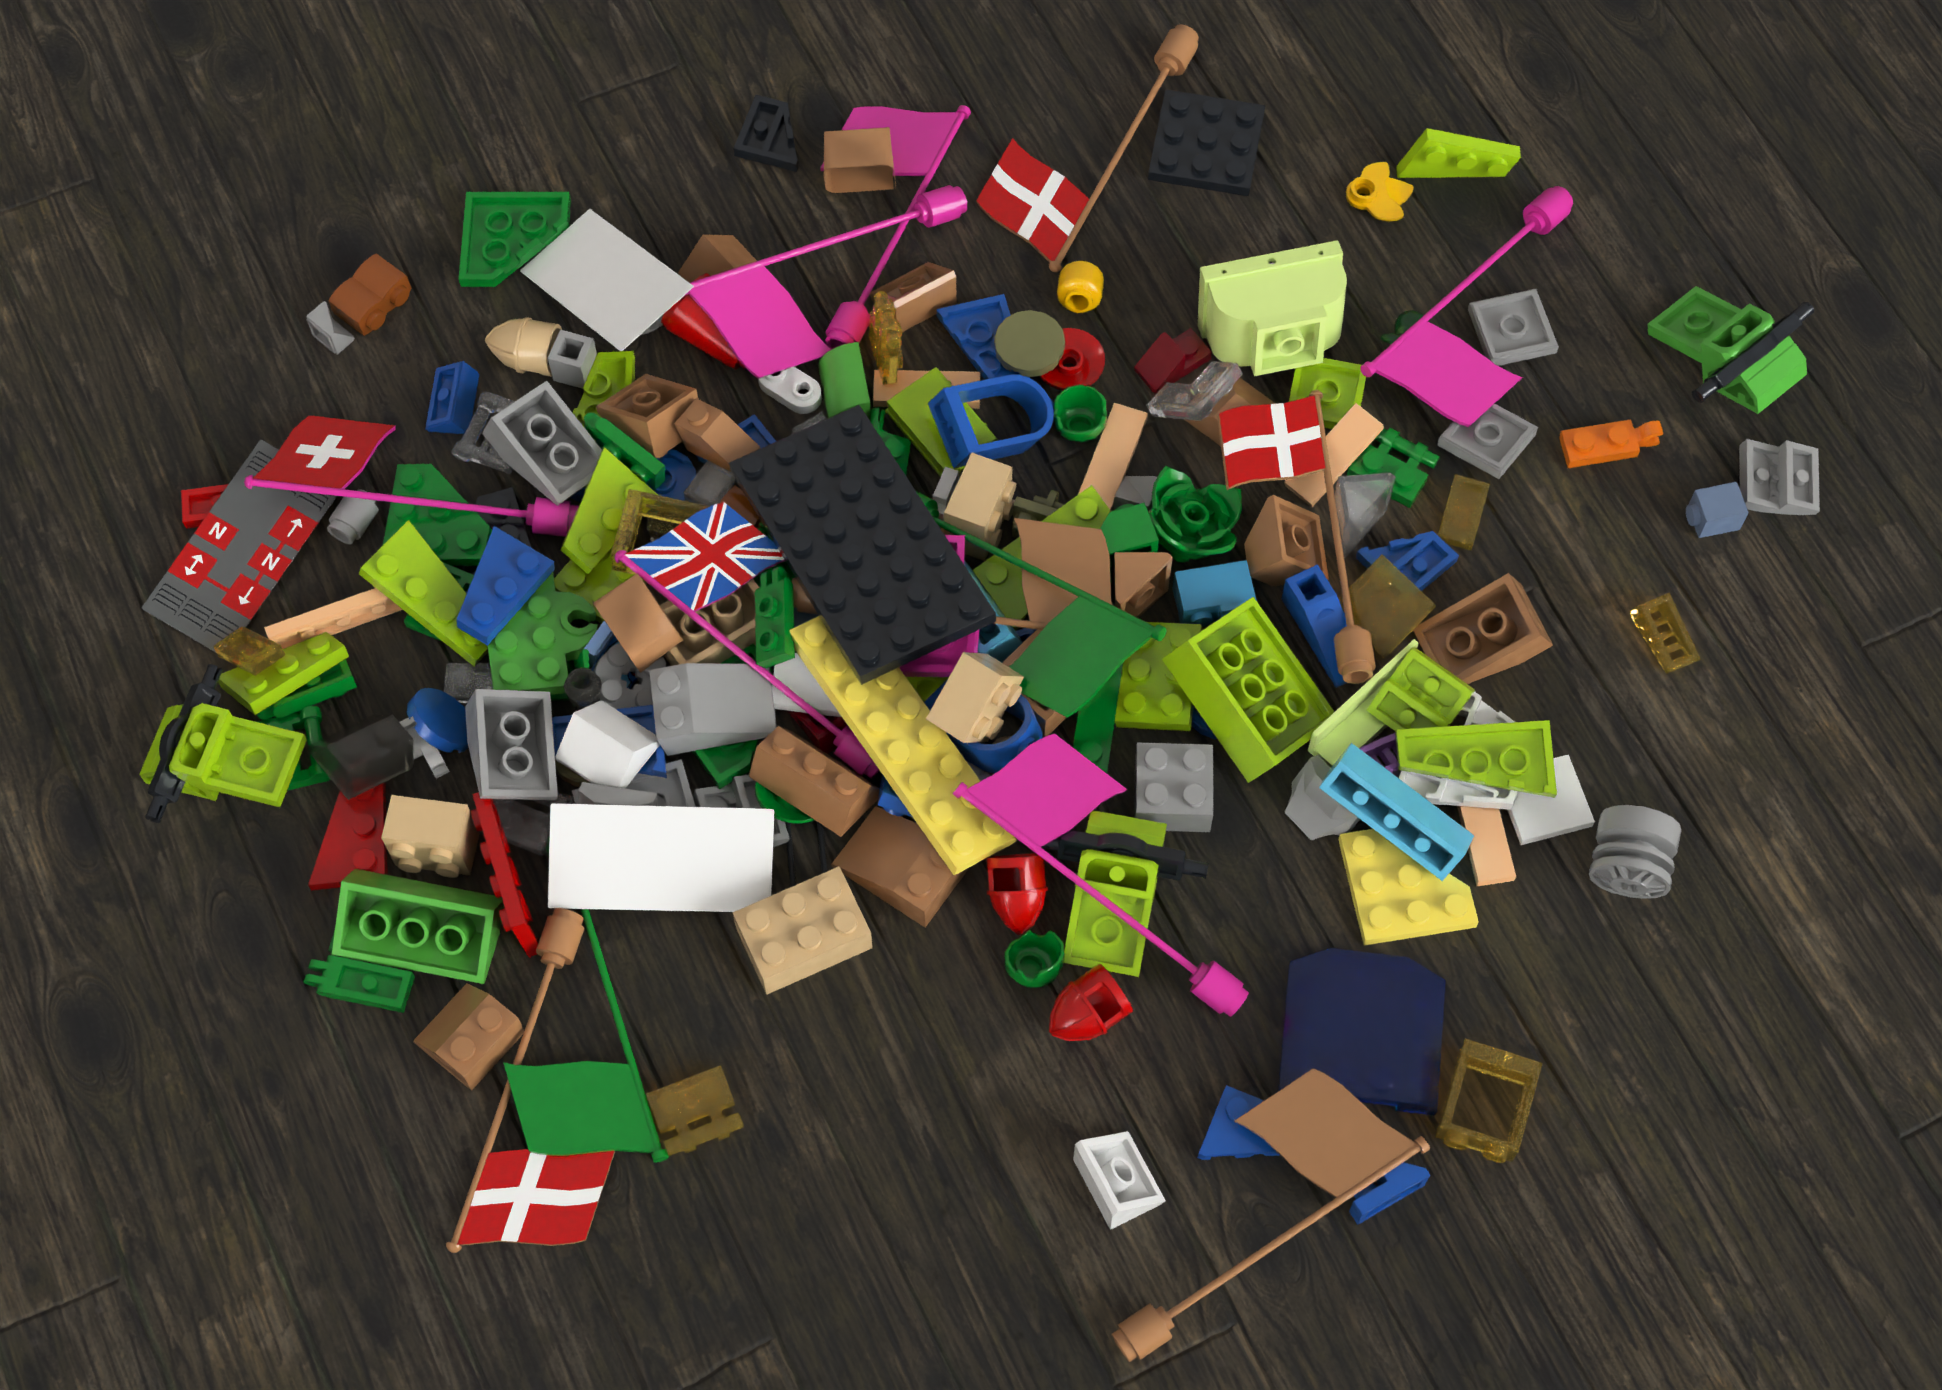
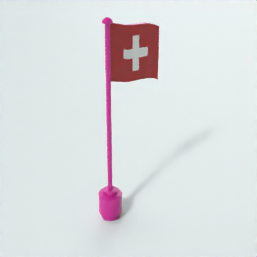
[244,415,579,537]

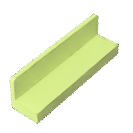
[1308,639,1419,768]

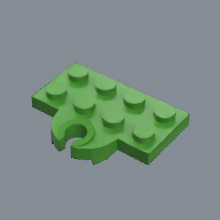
[487,572,598,695]

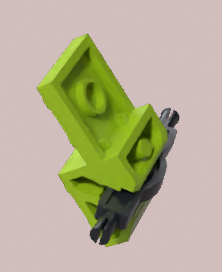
[139,664,307,823]
[1041,810,1209,977]

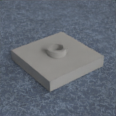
[1468,289,1559,366]
[1437,404,1538,479]

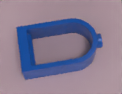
[928,374,1054,468]
[924,679,1043,774]

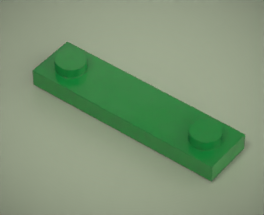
[1073,663,1123,773]

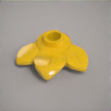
[1346,162,1414,221]

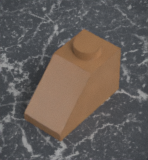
[674,398,761,472]

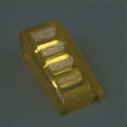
[1629,593,1701,674]

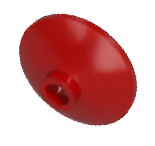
[1040,328,1105,390]

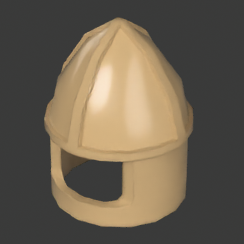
[485,317,562,377]

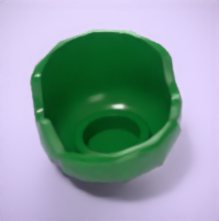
[1054,384,1107,442]
[1004,930,1065,988]

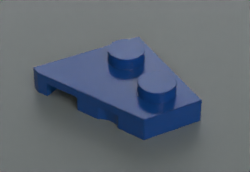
[1356,531,1459,605]
[1197,1085,1280,1160]

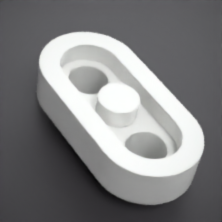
[758,367,822,414]

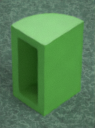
[818,342,871,420]

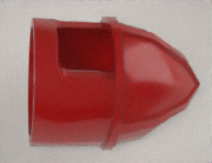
[987,853,1048,935]
[1049,964,1133,1041]

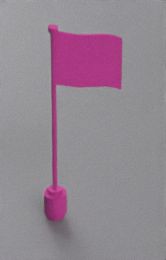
[820,105,971,349]
[684,185,967,379]
[1360,186,1573,427]
[953,733,1249,1017]

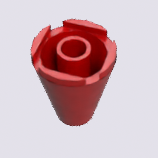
[661,273,746,370]

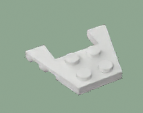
[1399,692,1519,810]

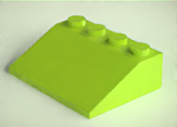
[1162,597,1334,783]

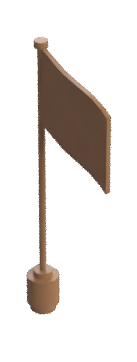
[792,518,1112,630]
[1111,1068,1430,1362]

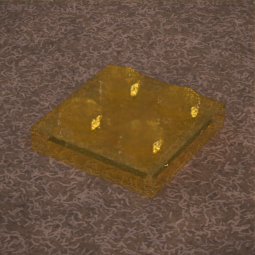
[1338,555,1436,659]

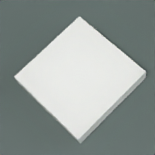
[1507,754,1595,845]

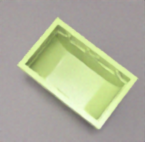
[1197,240,1347,376]

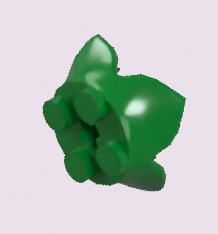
[1148,466,1242,562]

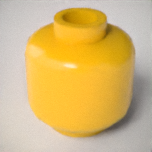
[1057,261,1104,313]

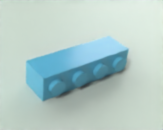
[1319,743,1474,881]

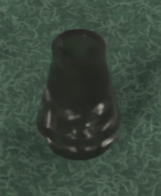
[564,668,602,711]

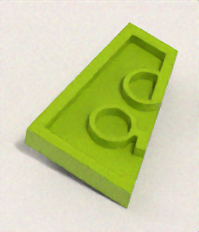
[218,632,349,715]

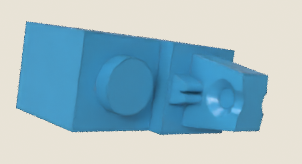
[1172,560,1257,627]

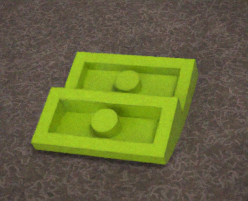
[1366,647,1475,732]

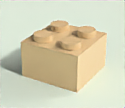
[944,453,1016,561]
[926,652,1024,743]
[381,795,480,878]

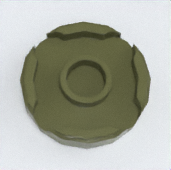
[994,310,1065,377]

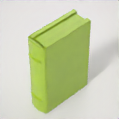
[885,367,998,477]

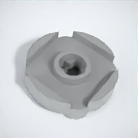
[592,644,666,709]

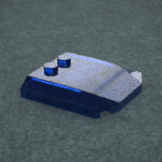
[1278,948,1446,1116]

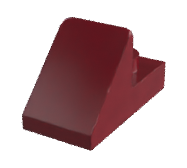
[1134,328,1212,395]

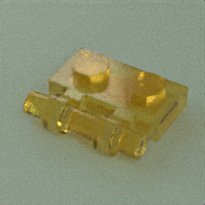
[869,291,903,385]
[646,1065,744,1156]

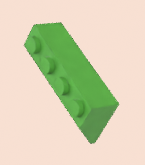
[332,869,504,984]

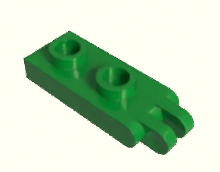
[584,412,665,490]
[755,566,795,669]
[257,659,357,720]
[304,955,415,1013]

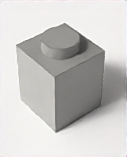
[547,329,597,389]

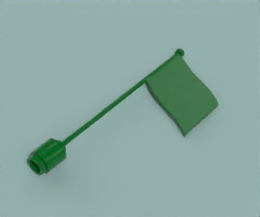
[916,491,1167,718]
[503,836,669,1163]

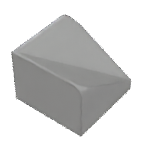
[306,301,355,355]
[1113,476,1157,511]

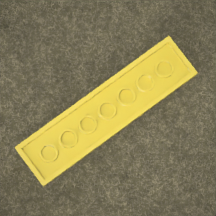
[789,616,1017,875]

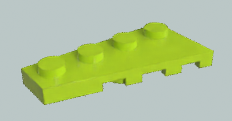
[359,520,488,666]

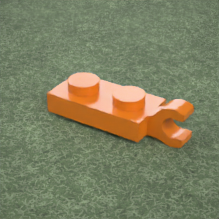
[1559,419,1663,468]

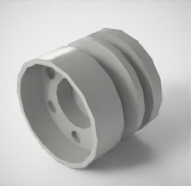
[1589,805,1681,899]

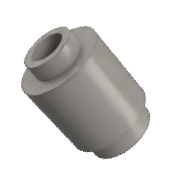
[327,489,379,545]

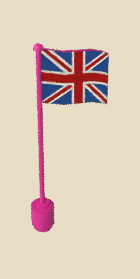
[615,502,880,779]

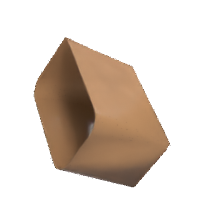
[824,127,896,193]
[593,573,683,673]

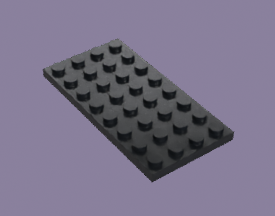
[729,405,996,685]

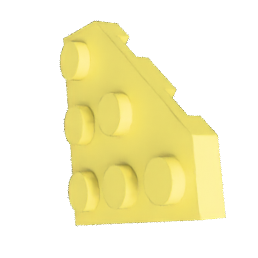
[1338,829,1479,946]

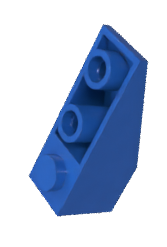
[1281,564,1347,688]

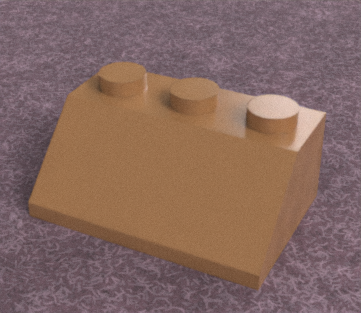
[749,726,880,837]

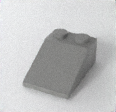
[482,381,602,506]
[649,663,777,756]
[465,689,558,800]

